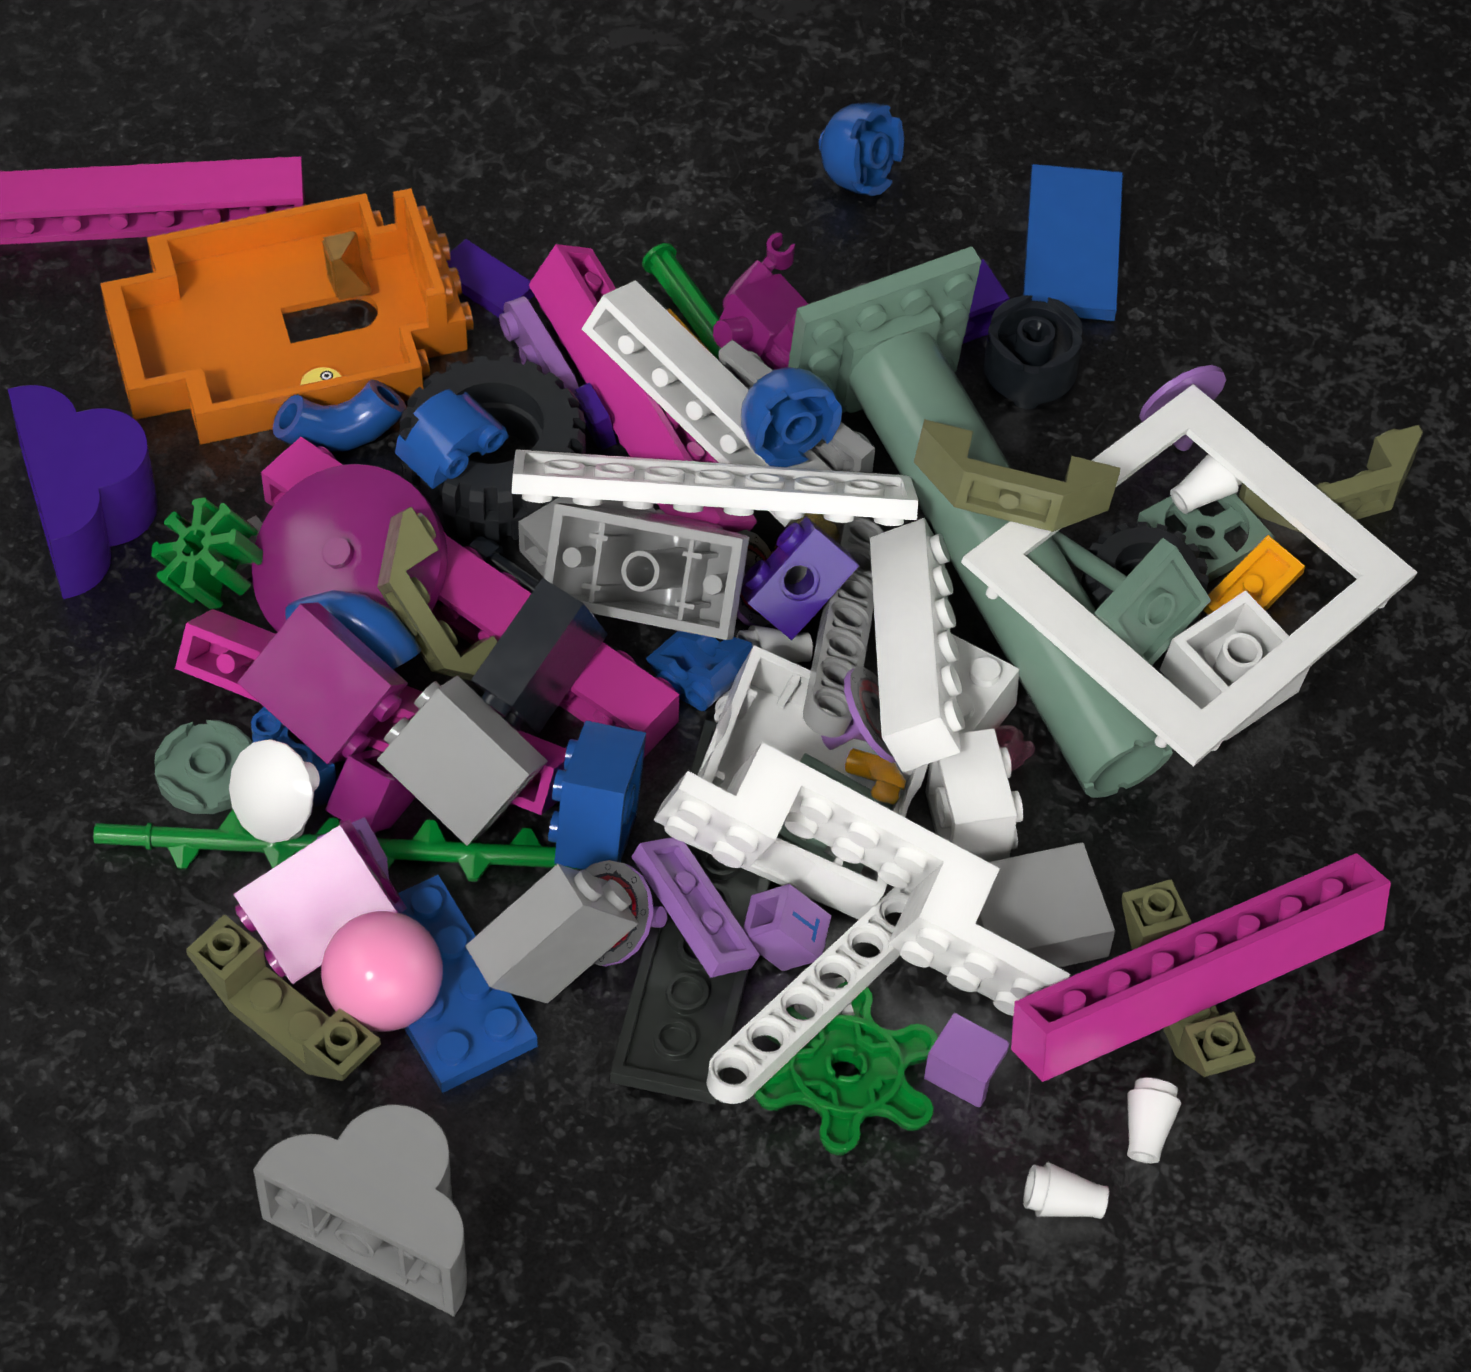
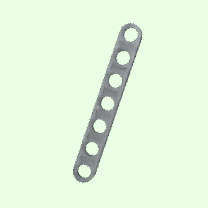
[803,517,884,738]

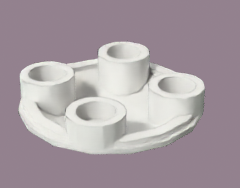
[229,739,320,843]

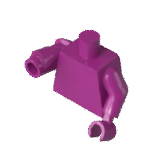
[713,233,808,370]

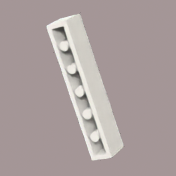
[582,280,831,527]
[870,518,965,772]

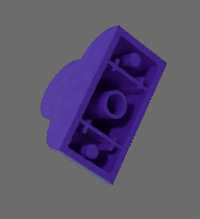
[7,385,158,599]

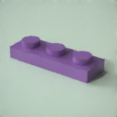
[632,837,760,977]

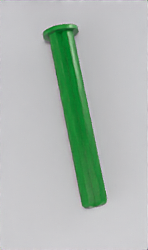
[642,243,721,360]

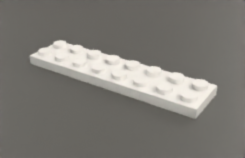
[512,450,918,526]

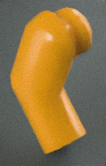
[845,748,906,805]

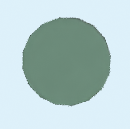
[154,720,252,814]

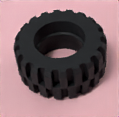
[399,355,586,542]

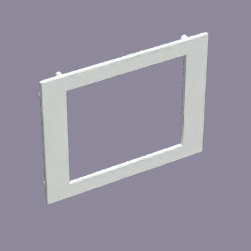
[961,384,1417,766]

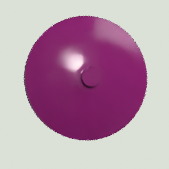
[252,464,447,632]

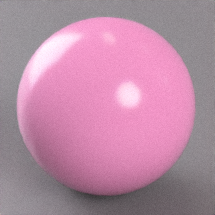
[321,911,443,1032]

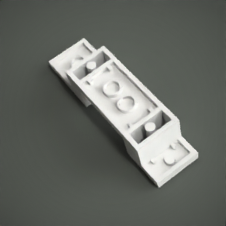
[654,742,1070,1016]

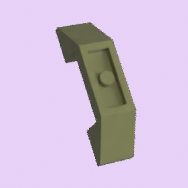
[914,419,1121,532]
[1239,425,1422,533]
[377,506,497,681]
[1121,879,1256,1077]
[186,914,381,1081]

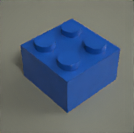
[548,721,646,870]

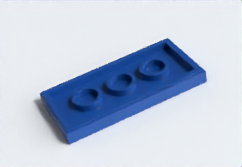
[1023,164,1123,321]

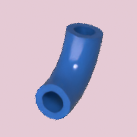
[273,379,407,452]
[285,590,422,669]

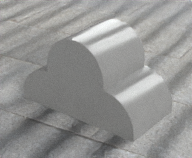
[544,503,749,640]
[254,1105,467,1316]

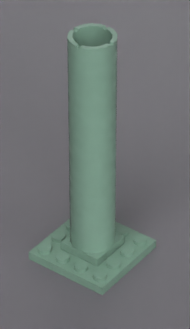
[788,246,1173,798]

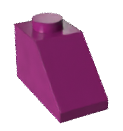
[325,749,416,833]

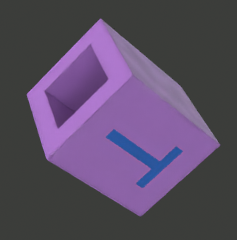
[743,884,831,971]

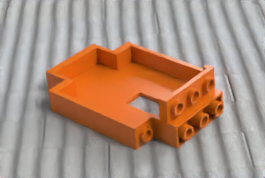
[100,188,474,445]

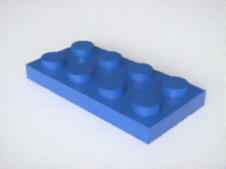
[398,875,538,1093]

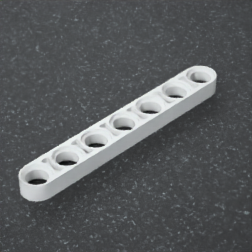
[707,887,912,1104]

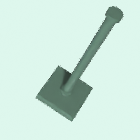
[1052,531,1211,666]

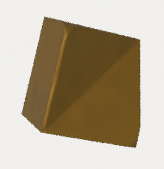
[322,231,372,300]

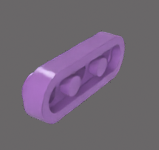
[499,296,579,393]

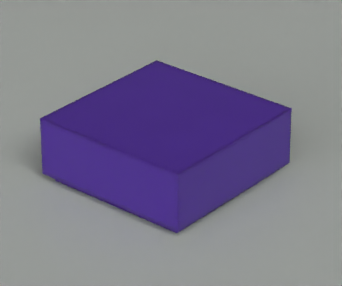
[574,383,617,451]

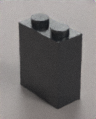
[471,578,608,734]

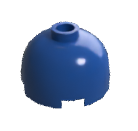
[819,103,904,196]
[741,367,842,467]

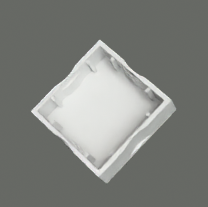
[685,645,928,920]

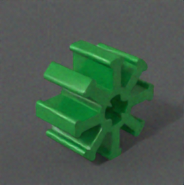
[151,498,263,609]

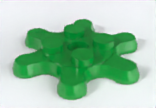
[754,981,938,1155]

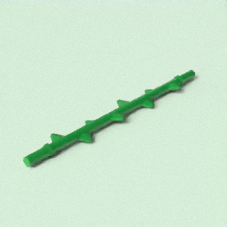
[93,809,577,882]

